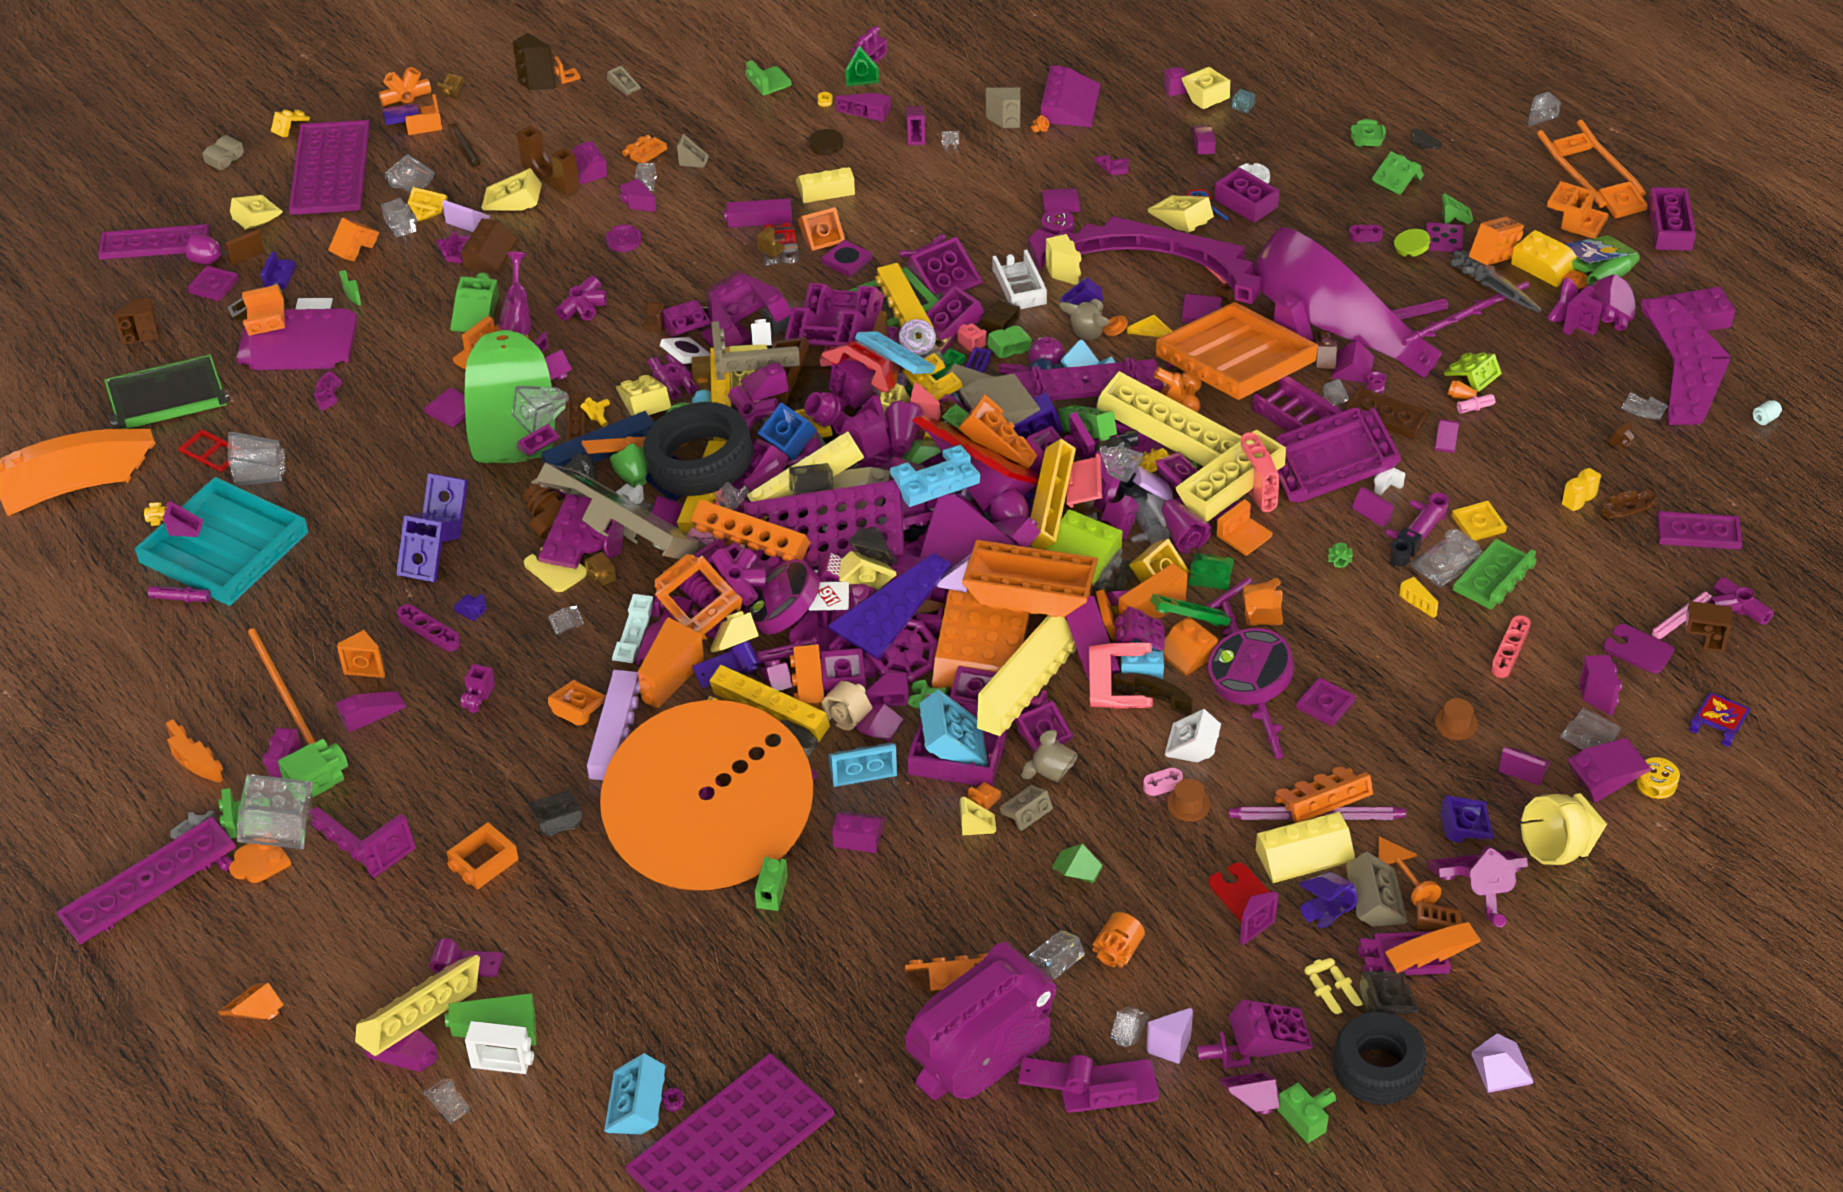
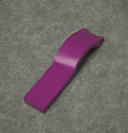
[636,596,693,665]

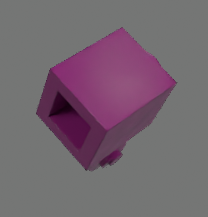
[461,664,495,713]

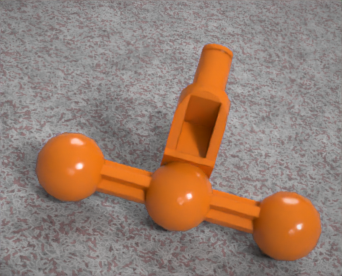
[1153,367,1202,413]

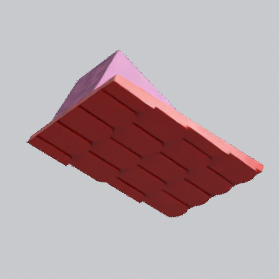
[912,415,1040,513]

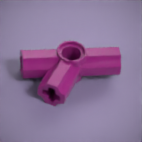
[1710,577,1774,625]

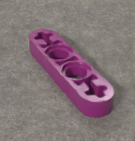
[397,604,461,651]

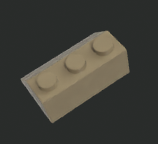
[1346,851,1408,927]

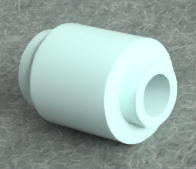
[1753,400,1782,425]

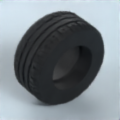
[1333,1012,1427,1104]

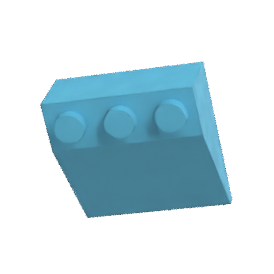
[919,689,988,767]

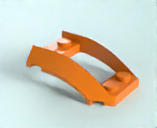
[655,554,742,639]

